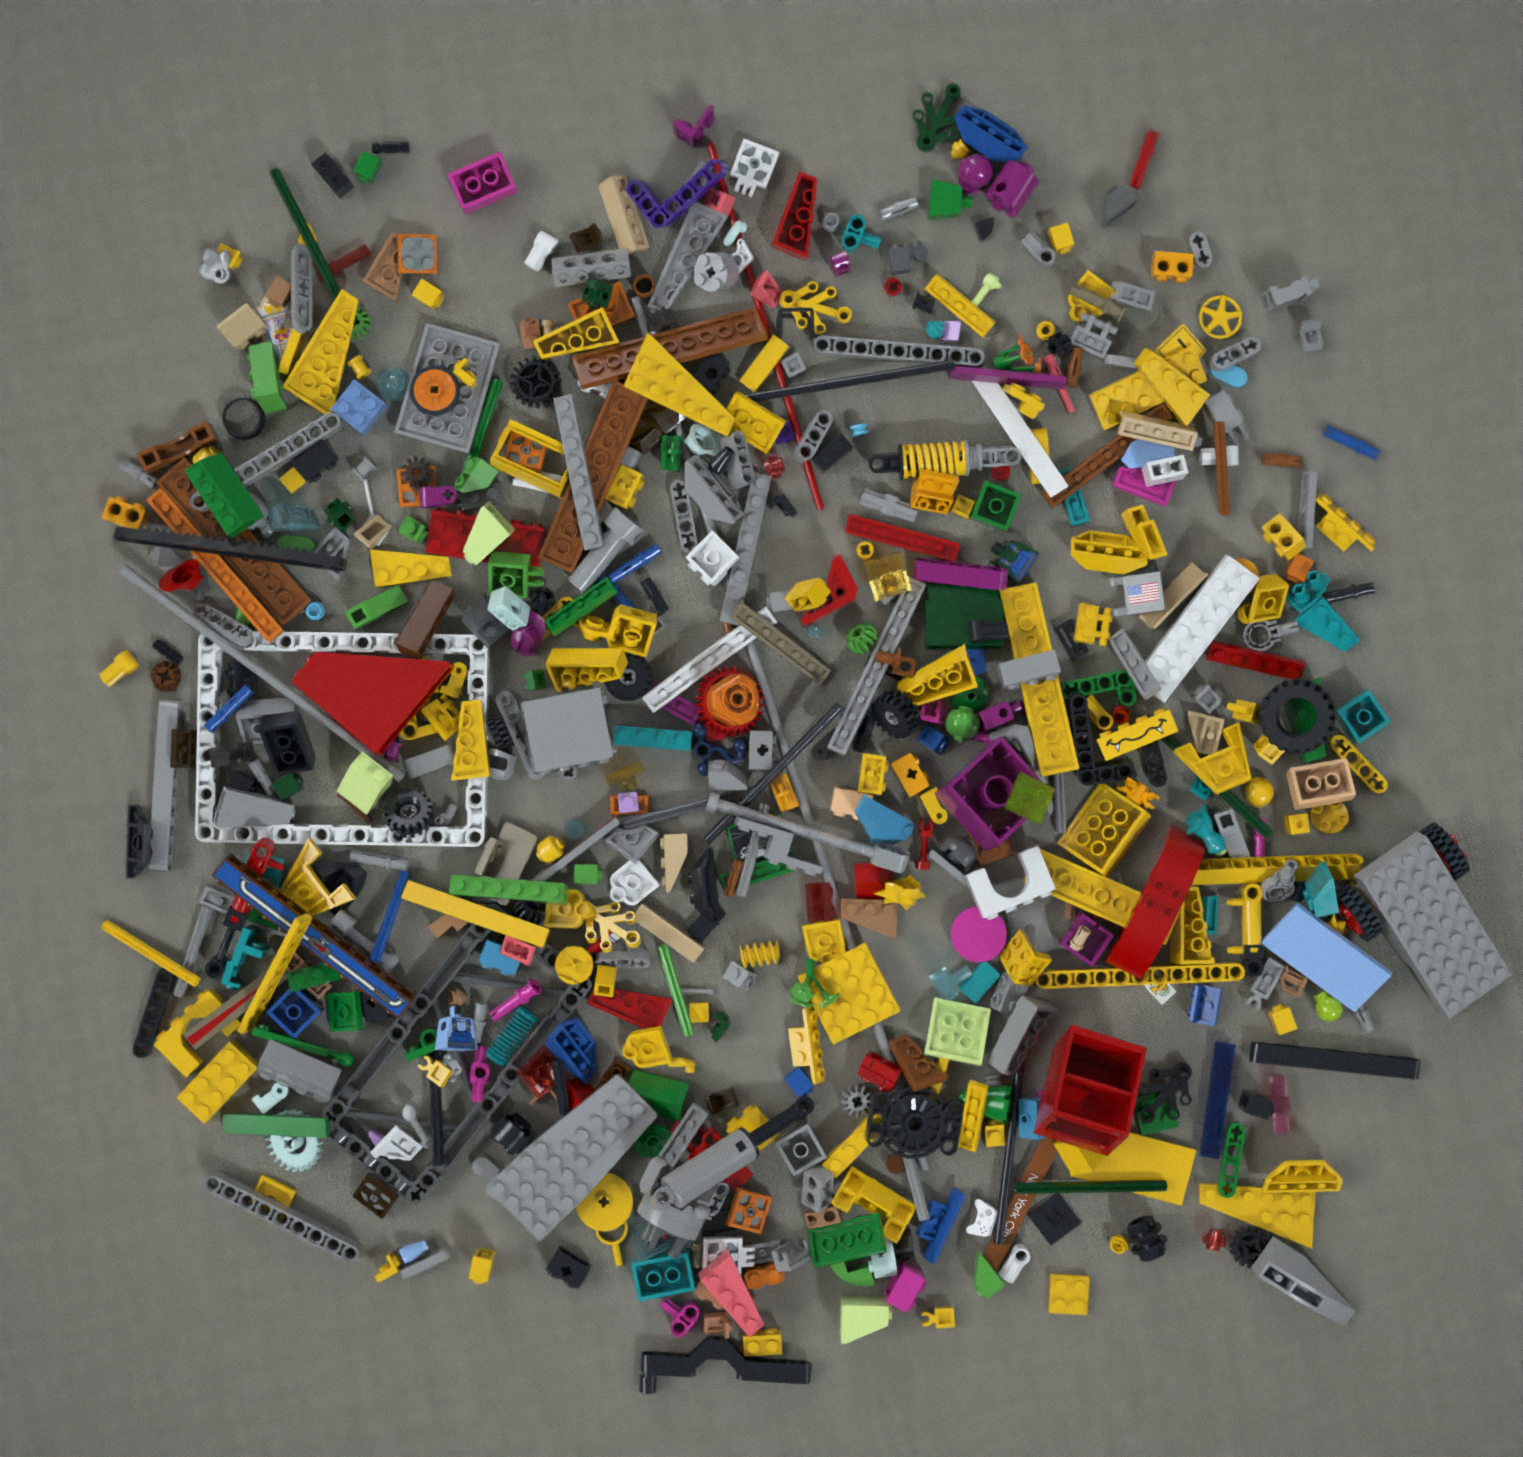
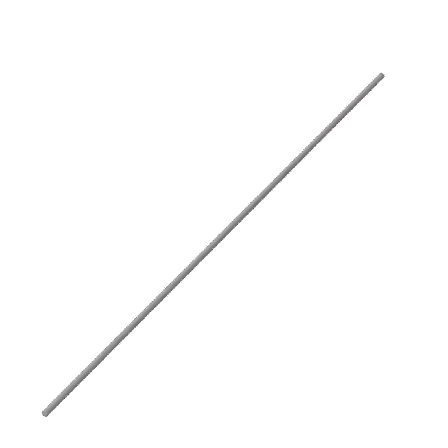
[630,296,930,1171]

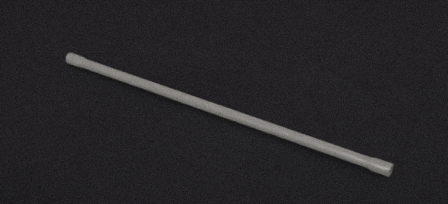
[119,564,406,782]

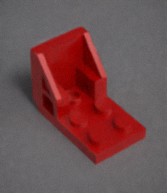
[800,554,858,628]

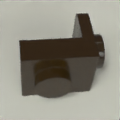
[570,223,603,253]
[706,1087,739,1115]

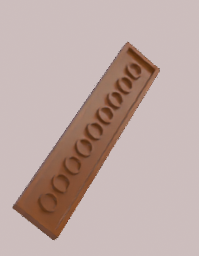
[571,307,768,390]
[538,381,648,573]
[156,457,313,626]

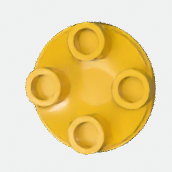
[1310,802,1349,834]

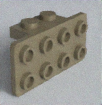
[475,822,538,906]

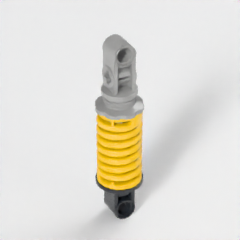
[868,440,1021,480]

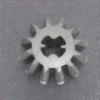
[841,1084,872,1117]

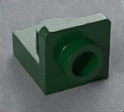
[711,1011,731,1042]

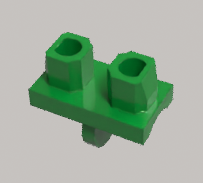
[660,435,682,471]

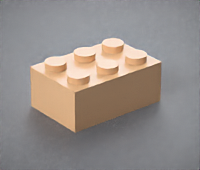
[1286,758,1356,810]

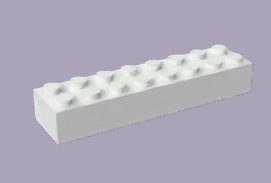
[1145,555,1260,703]

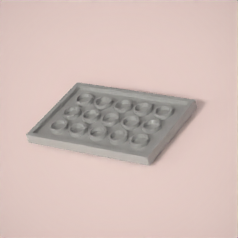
[394,323,501,454]

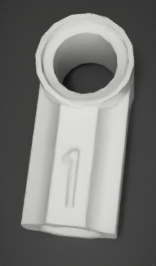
[524,230,559,272]
[1199,446,1239,466]
[998,1243,1030,1284]

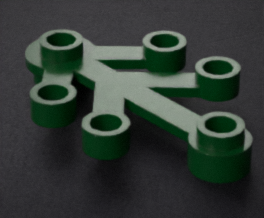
[912,84,961,152]

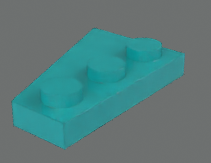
[1292,596,1360,652]

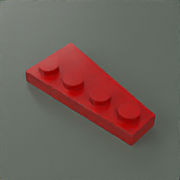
[587,986,673,1029]

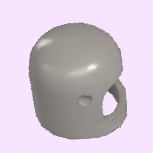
[488,748,517,781]

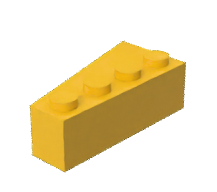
[533,307,619,360]

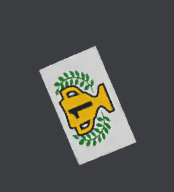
[1144,970,1177,1005]

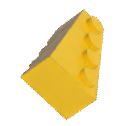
[1133,348,1210,426]
[897,644,978,706]

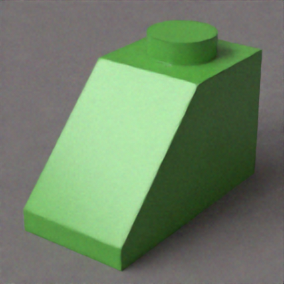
[973,1251,1005,1299]

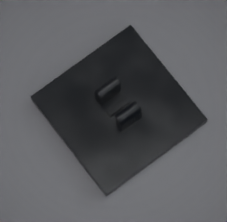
[1028,1193,1081,1246]

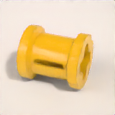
[347,355,372,381]

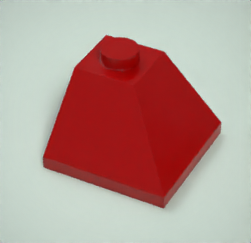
[853,861,893,899]

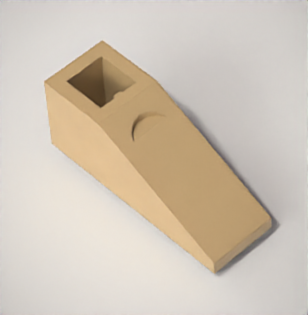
[660,833,688,892]

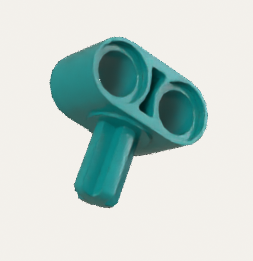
[841,214,881,253]

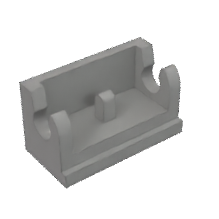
[1110,282,1156,311]
[771,1238,812,1272]

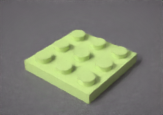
[924,997,991,1066]

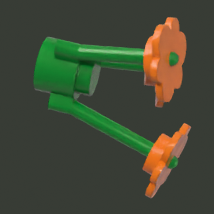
[994,334,1043,374]

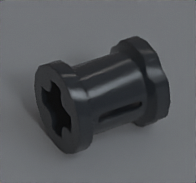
[912,292,936,314]

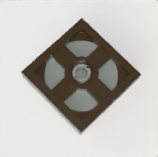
[352,1172,400,1219]

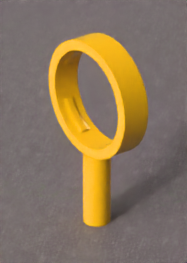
[595,1220,628,1266]

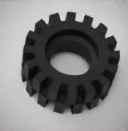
[486,714,514,751]

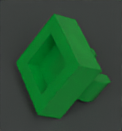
[522,669,547,691]

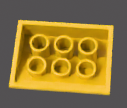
[1057,783,1152,878]

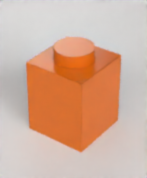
[1283,553,1314,584]

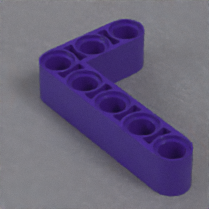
[626,159,729,228]

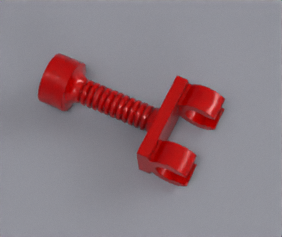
[915,817,933,870]

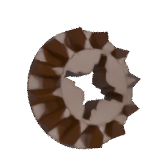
[150,661,182,692]

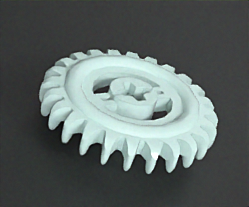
[265,1109,323,1172]

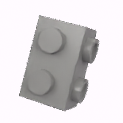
[990,971,1029,1015]

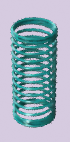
[485,1006,538,1066]

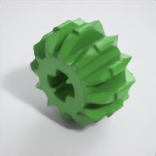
[351,307,372,340]
[845,622,879,655]

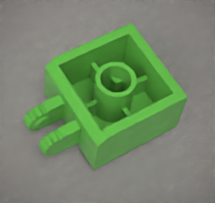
[488,551,544,599]

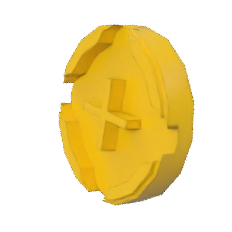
[555,945,594,985]

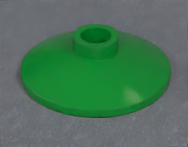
[951,676,989,712]
[634,1125,671,1158]

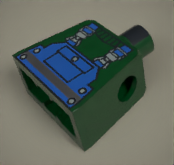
[990,540,1039,585]

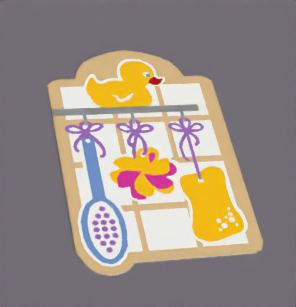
[254,296,310,363]

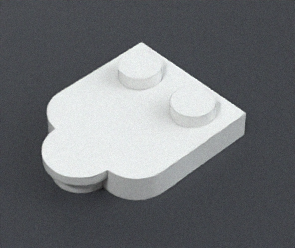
[609,859,661,905]

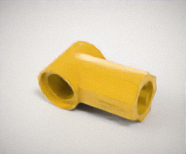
[99,650,140,687]
[1087,694,1113,730]

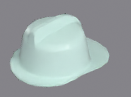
[684,424,722,456]

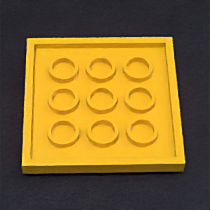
[798,942,901,1045]

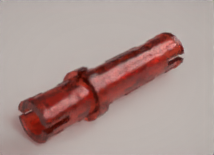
[315,244,372,282]

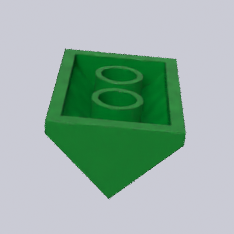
[629,1069,690,1121]

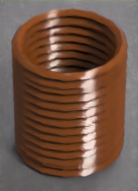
[633,274,655,299]

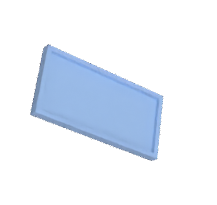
[1261,902,1392,1012]

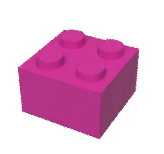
[884,1260,926,1313]

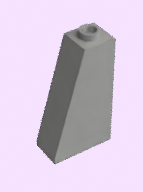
[213,786,296,828]

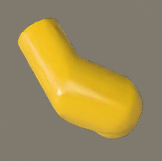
[668,1057,696,1073]

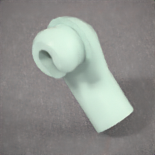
[723,220,747,246]

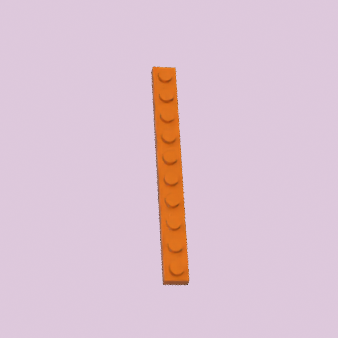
[146,488,284,643]

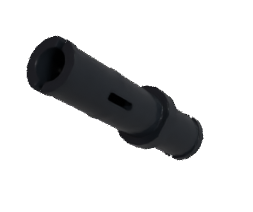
[1321,582,1375,603]

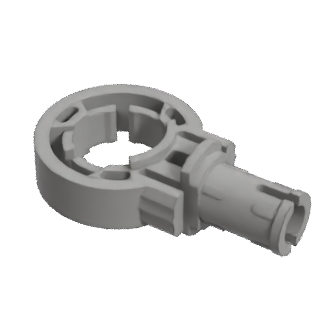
[1243,620,1299,651]
[1260,860,1298,902]

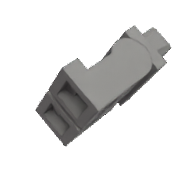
[1261,275,1320,313]

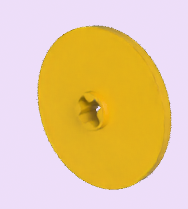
[576,1173,633,1231]

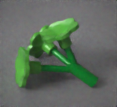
[790,958,840,1009]

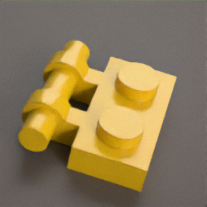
[1074,603,1112,647]
[421,694,460,741]

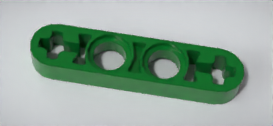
[1217,1123,1245,1198]

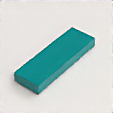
[1059,466,1091,527]

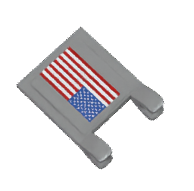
[1109,571,1166,617]

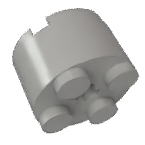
[694,252,739,292]

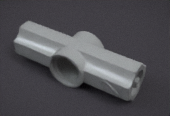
[859,488,918,523]

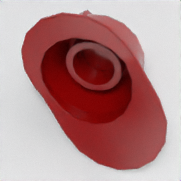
[159,559,204,592]

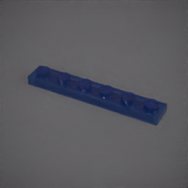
[1199,1041,1236,1159]

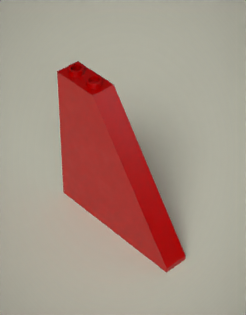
[291,652,455,756]

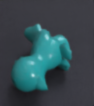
[1185,804,1226,854]

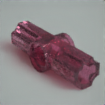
[1268,1074,1291,1135]

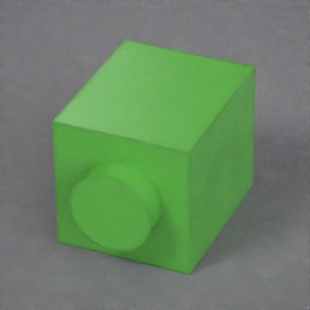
[574,863,602,884]

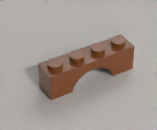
[136,421,220,474]

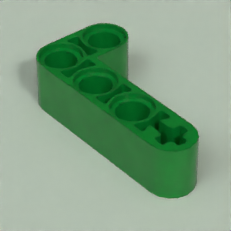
[1060,670,1137,706]

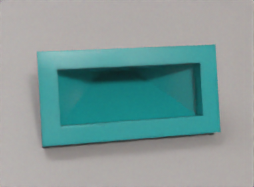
[1201,896,1219,935]

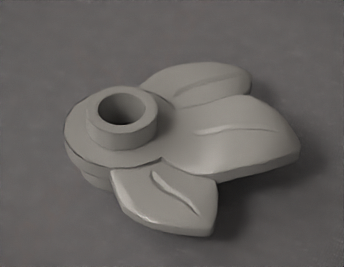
[198,248,232,284]

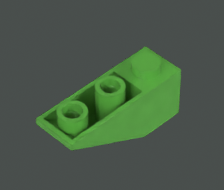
[345,585,408,630]

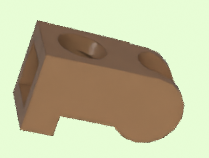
[804,1204,842,1229]

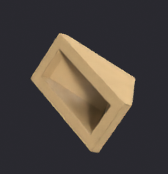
[354,514,391,549]

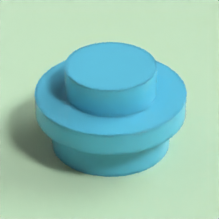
[305,601,325,620]

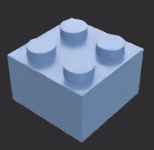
[331,379,388,436]

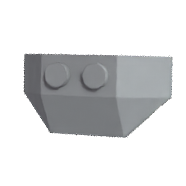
[685,454,744,524]

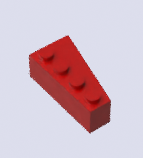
[770,171,818,261]

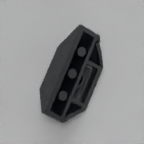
[688,848,721,925]

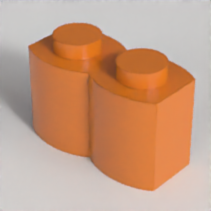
[744,1261,785,1289]

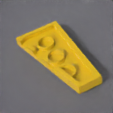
[370,549,452,588]

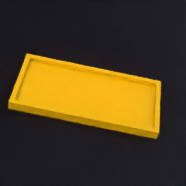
[1070,1132,1196,1206]

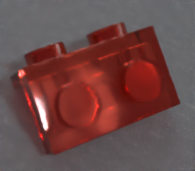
[805,882,835,922]

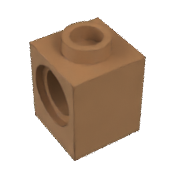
[265,275,291,309]

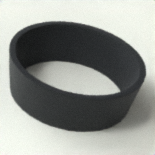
[222,398,265,440]

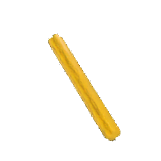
[101,920,201,987]

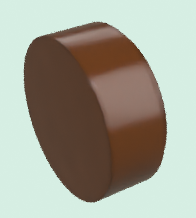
[886,1154,905,1174]

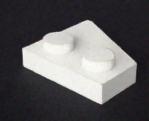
[370,1125,422,1161]

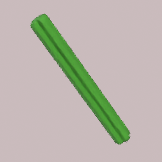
[657,944,694,1037]

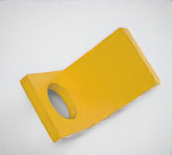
[216,243,243,271]

